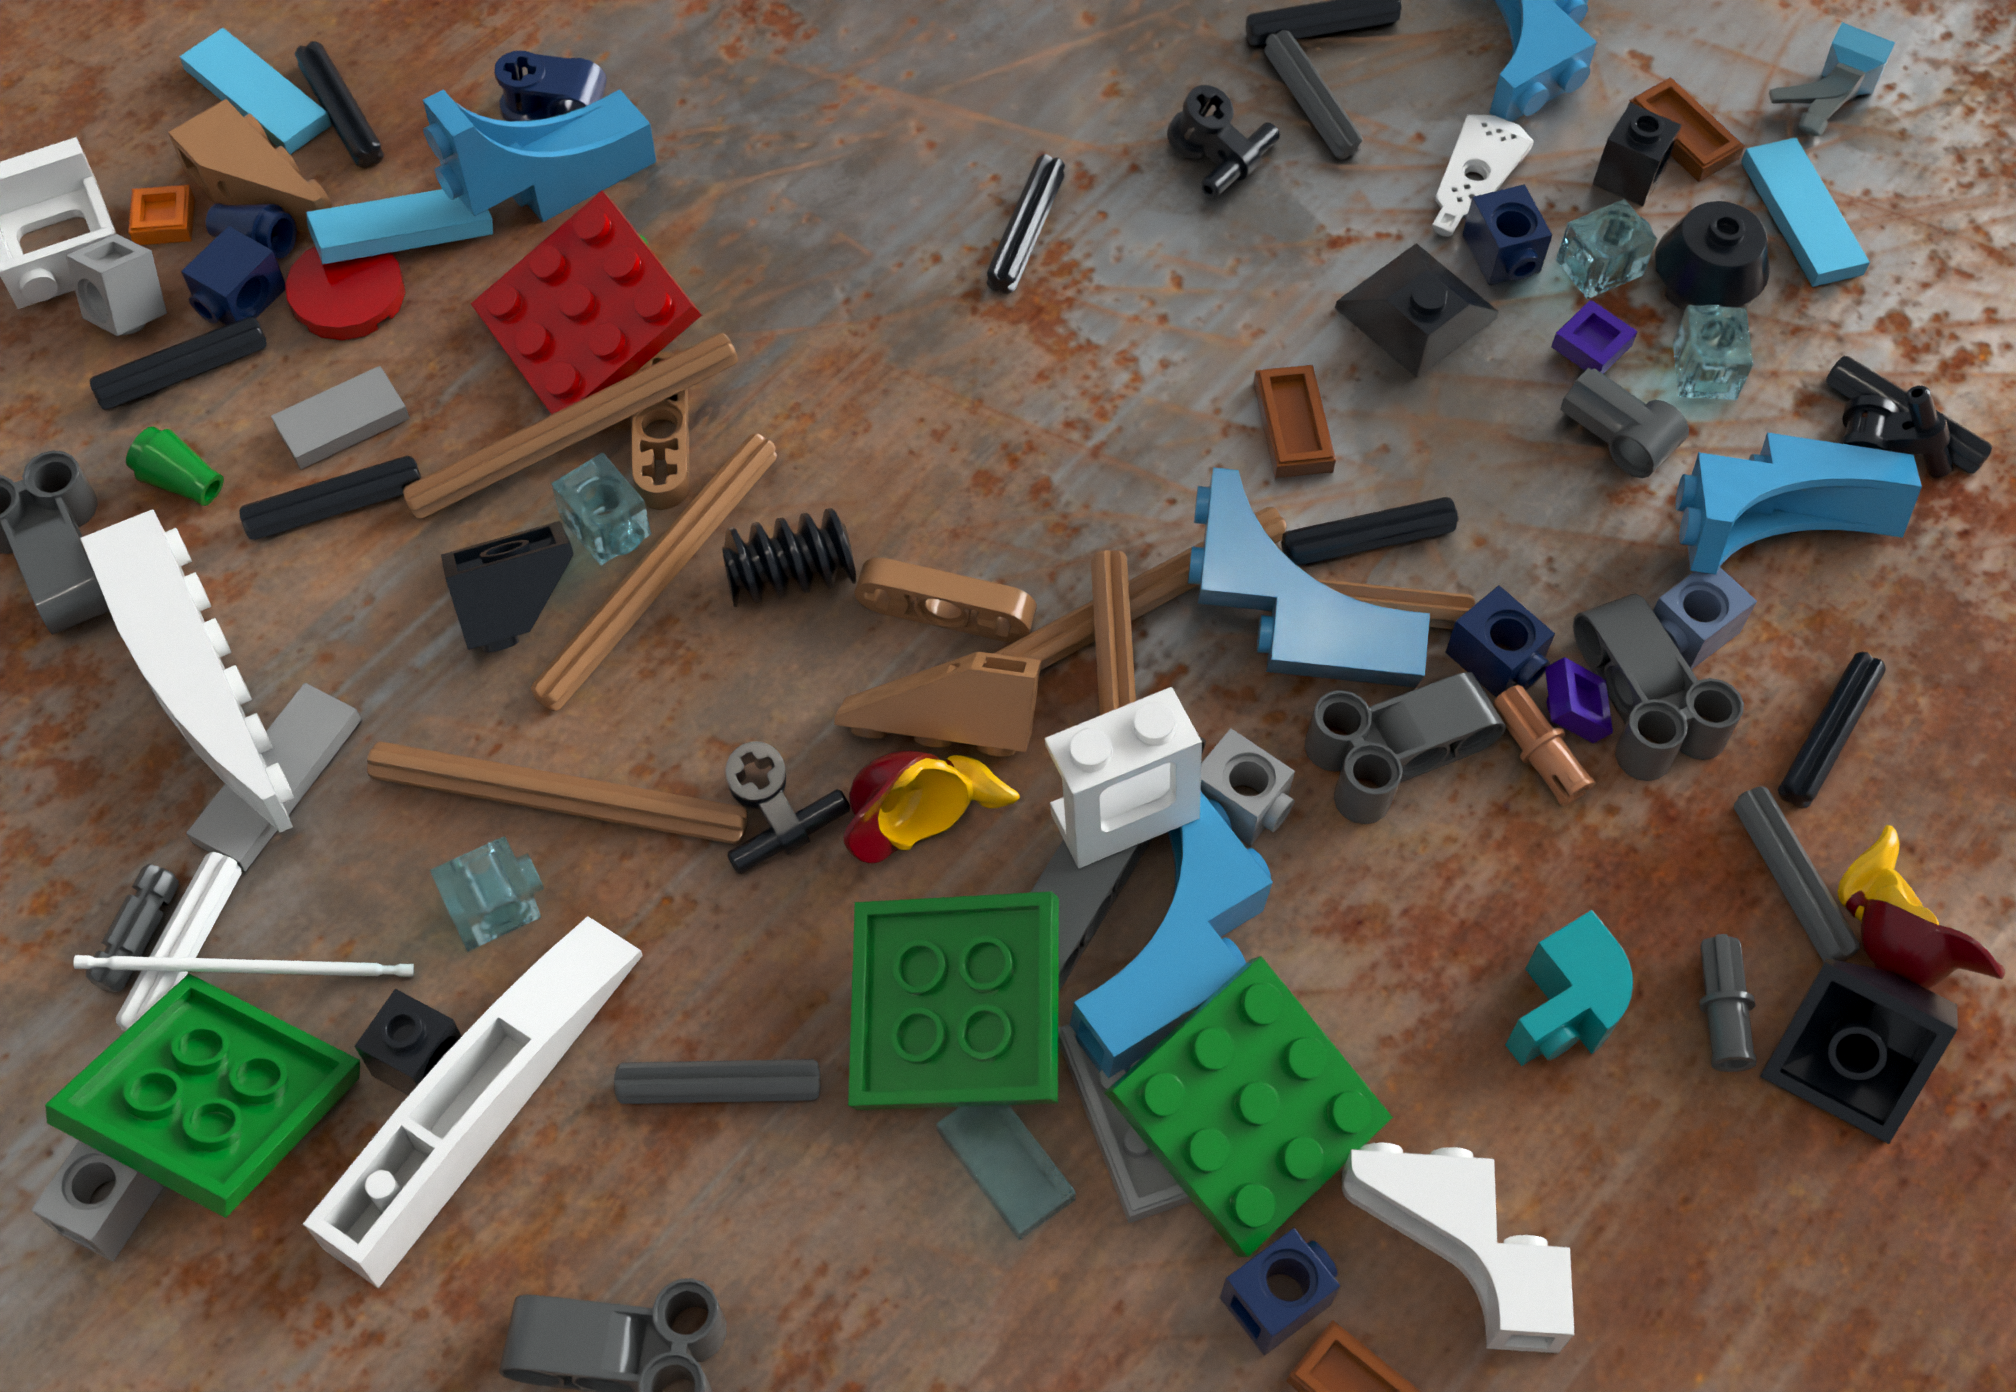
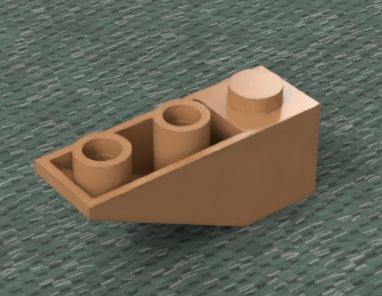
[168,99,332,233]
[834,652,1041,756]

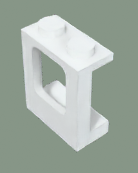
[0,137,117,309]
[1044,687,1202,869]

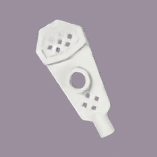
[1432,115,1534,237]

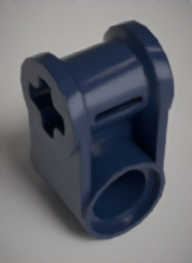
[494,51,607,121]

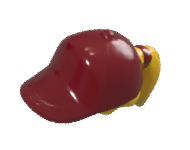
[843,750,1020,863]
[1838,825,2005,989]

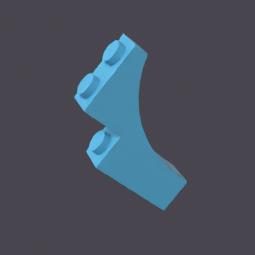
[1489,0,1597,122]
[423,89,656,222]
[1675,432,1922,574]
[1188,467,1430,688]
[1069,791,1273,1078]

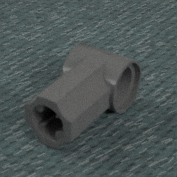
[1560,368,1689,478]

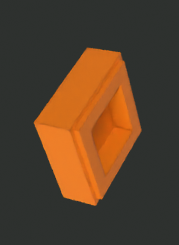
[128,185,195,245]

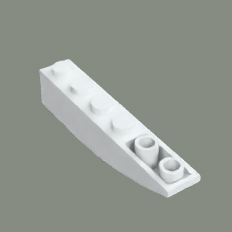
[80,509,294,832]
[303,916,643,1288]

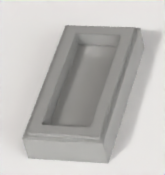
[271,366,410,470]

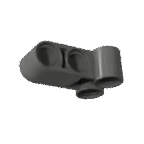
[0,451,110,635]
[1573,594,1744,781]
[1304,672,1506,824]
[499,1278,727,1392]

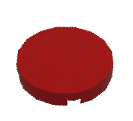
[285,246,406,340]

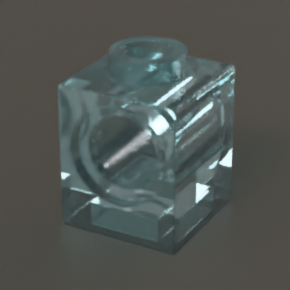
[1556,199,1657,299]
[1673,305,1753,400]
[551,452,651,566]
[430,836,544,952]

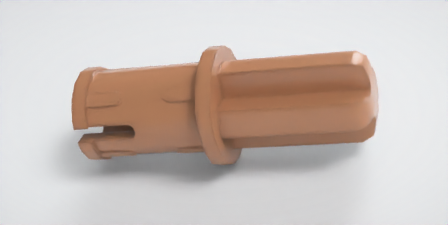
[1493,685,1596,807]

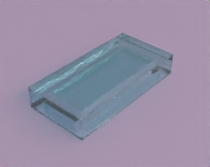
[937,1105,1076,1241]

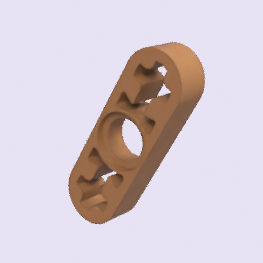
[632,351,690,510]
[854,558,1037,642]

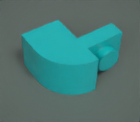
[1505,910,1633,1066]

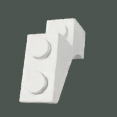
[1342,1143,1574,1353]

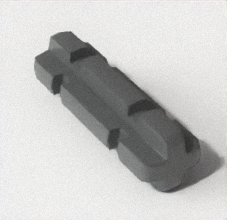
[86,864,179,992]

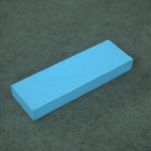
[179,28,332,155]
[1741,137,1870,287]
[306,189,493,264]

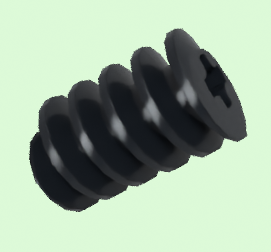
[722,508,856,607]

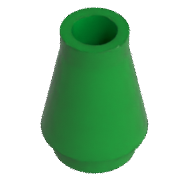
[126,427,224,506]

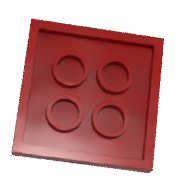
[470,191,702,414]

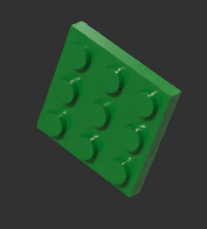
[848,891,1059,1110]
[1104,956,1393,1257]
[45,973,360,1218]

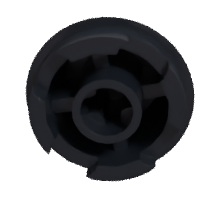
[1655,201,1770,317]

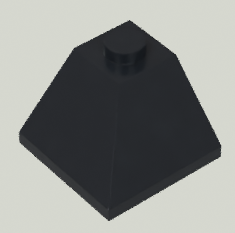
[1335,243,1499,378]
[441,521,574,653]
[1760,958,1958,1144]

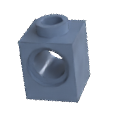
[1653,567,1757,670]

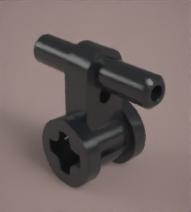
[1167,85,1280,198]
[1837,385,1953,478]
[725,741,851,874]

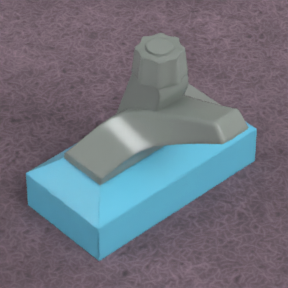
[1769,22,1895,137]

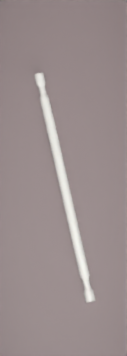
[74,955,414,977]

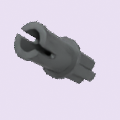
[1699,934,1757,1072]

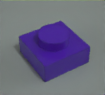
[1551,300,1638,374]
[1545,657,1613,743]

